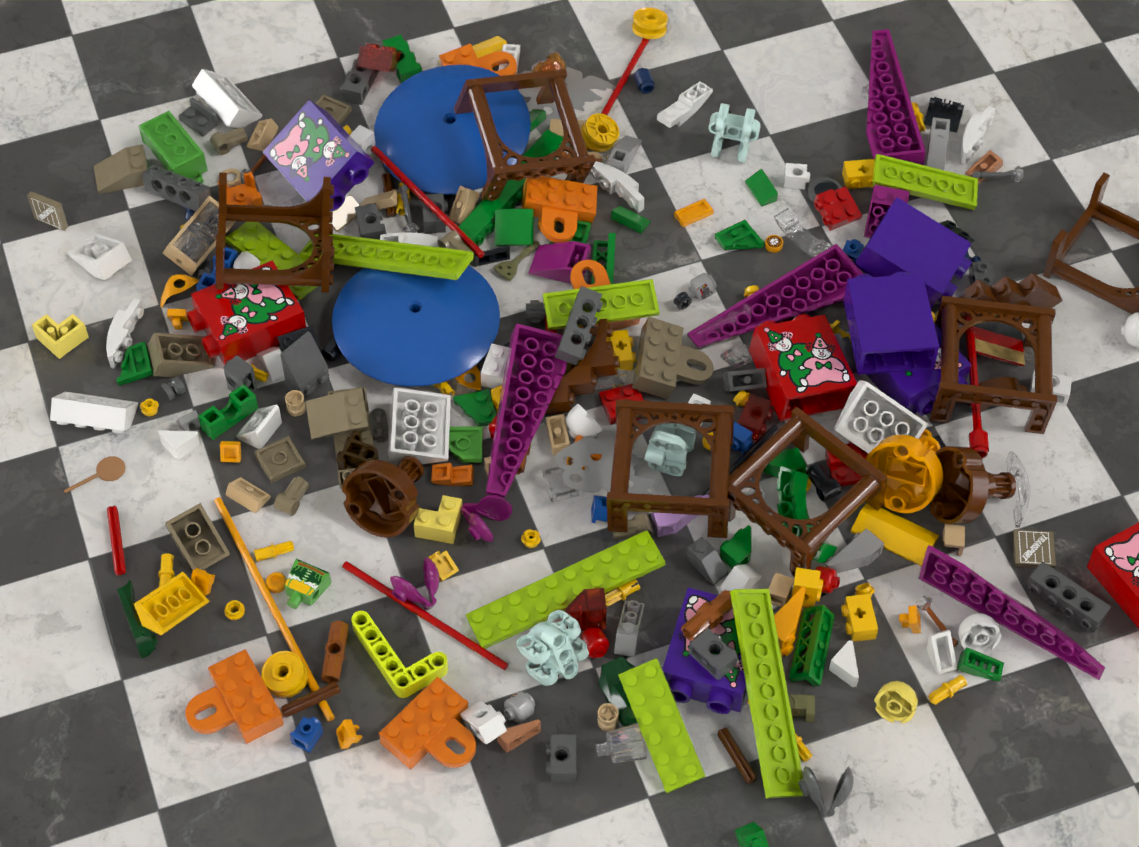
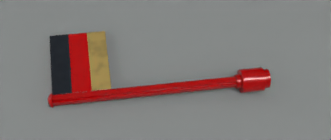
[964,316,1025,458]

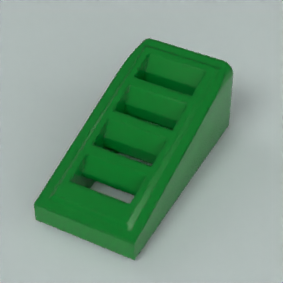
[957,647,1004,682]

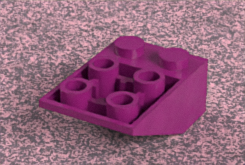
[864,185,910,238]
[528,241,591,284]

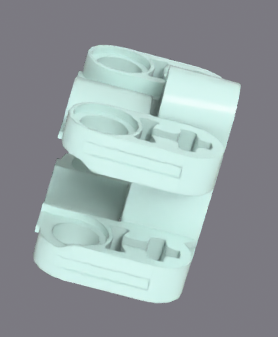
[708,103,761,163]
[645,423,696,477]
[516,610,589,686]

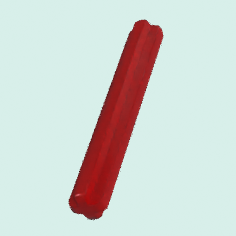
[107,506,126,576]

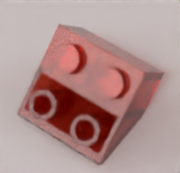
[357,43,401,72]
[565,588,607,631]

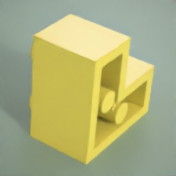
[32,314,89,359]
[414,495,462,544]

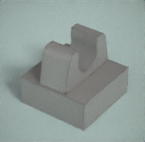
[176,410,200,431]

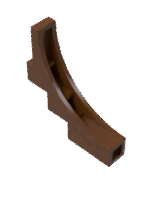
[961,273,1063,320]
[544,319,620,415]

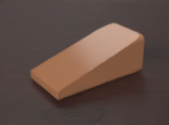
[965,150,1003,184]
[497,719,541,753]

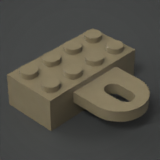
[632,317,713,399]

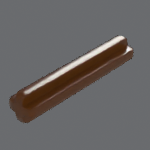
[382,173,396,217]
[281,682,341,717]
[717,727,757,784]

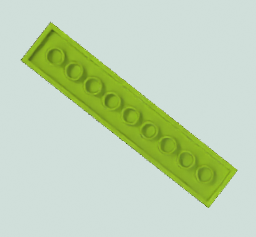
[299,234,474,280]
[465,530,666,649]
[730,589,804,799]

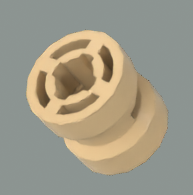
[285,390,306,417]
[597,703,619,731]

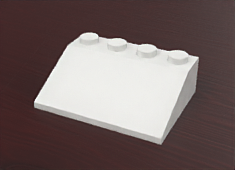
[834,380,928,454]
[387,387,451,465]

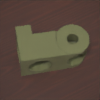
[788,694,815,722]

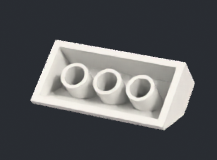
[192,69,263,128]
[50,392,138,433]

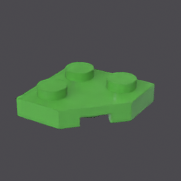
[449,426,483,463]

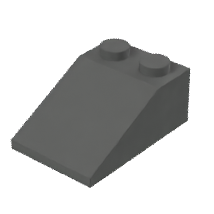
[280,331,329,398]

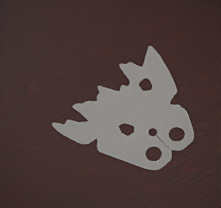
[519,61,615,135]
[554,424,657,495]

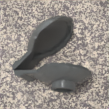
[798,766,853,818]

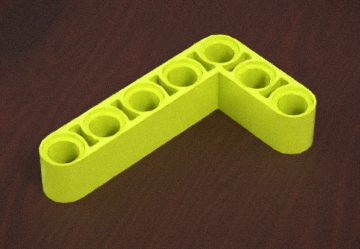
[351,611,448,698]

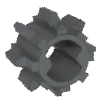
[526,300,545,323]

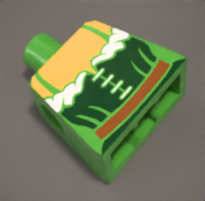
[285,558,331,609]

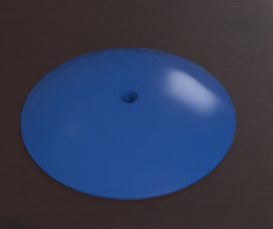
[374,65,531,195]
[332,265,500,387]

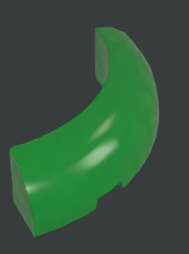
[777,466,837,563]

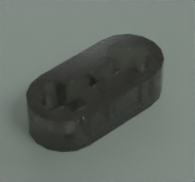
[369,408,388,443]

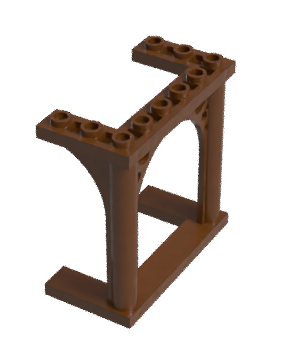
[454,69,596,201]
[216,172,335,293]
[1043,172,1139,314]
[929,296,1057,434]
[607,399,735,538]
[727,407,888,577]

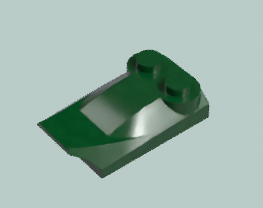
[117,580,158,659]
[598,657,638,734]

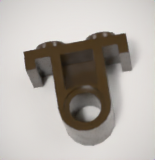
[336,430,379,470]

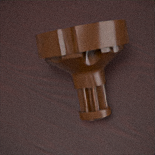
[930,446,1016,524]
[342,456,424,538]

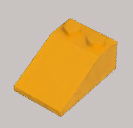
[774,587,806,658]

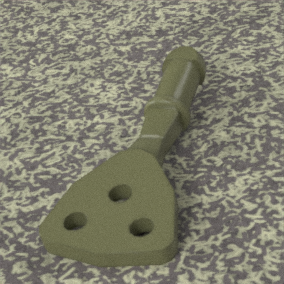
[494,241,540,281]

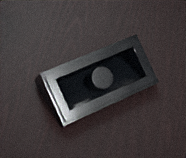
[473,246,510,267]

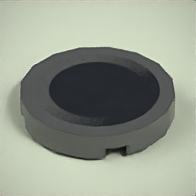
[807,177,842,204]

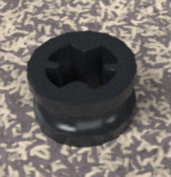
[673,292,692,310]

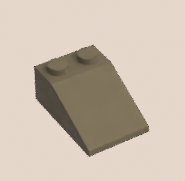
[94,144,148,194]
[147,333,214,377]
[305,389,369,439]
[165,503,230,571]

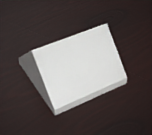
[236,405,282,449]

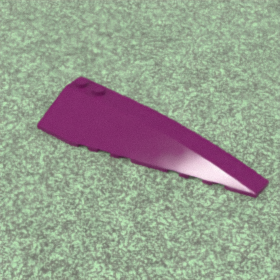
[866,29,926,165]
[687,244,863,348]
[486,323,567,497]
[918,545,1105,680]

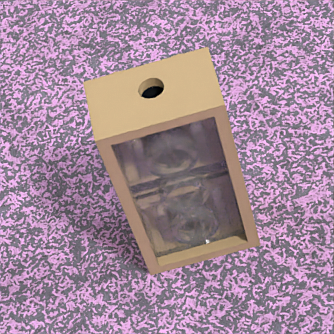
[163,195,236,276]

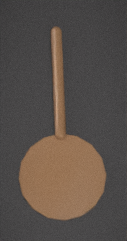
[64,456,126,493]

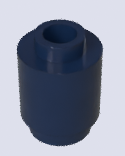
[634,68,655,94]

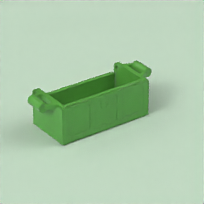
[138,111,208,183]

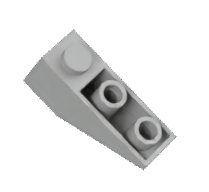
[926,117,950,170]
[608,135,642,173]
[825,529,884,573]
[614,600,645,657]

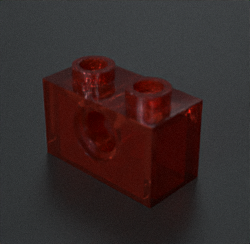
[738,394,774,441]

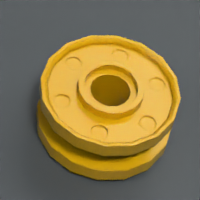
[632,7,668,39]
[581,113,620,153]
[261,651,308,698]

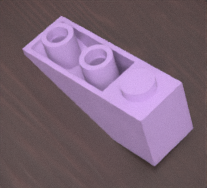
[651,494,709,537]

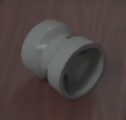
[160,376,186,402]

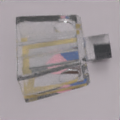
[596,723,647,763]

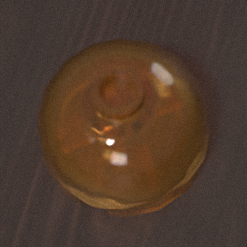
[532,52,566,72]

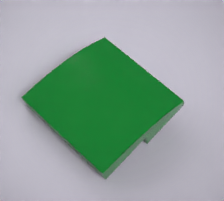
[495,209,534,247]

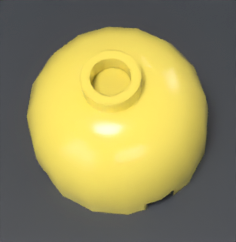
[874,681,918,724]

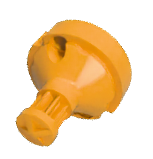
[865,435,943,513]

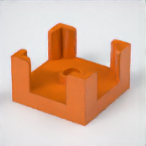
[217,172,263,206]

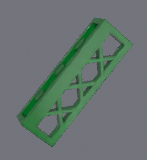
[591,233,616,285]
[789,605,835,687]

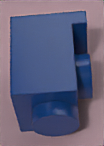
[843,239,864,264]
[730,422,753,453]
[591,495,607,523]
[290,716,323,753]

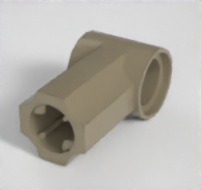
[210,127,248,155]
[437,230,472,252]
[274,476,309,516]
[612,513,653,540]

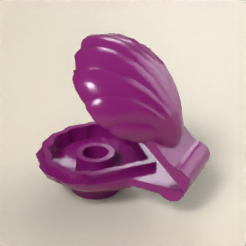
[461,495,512,542]
[390,557,439,610]

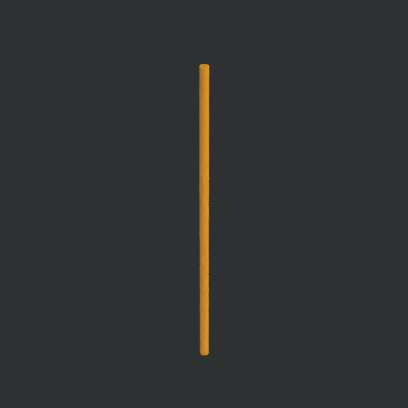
[214,497,335,722]

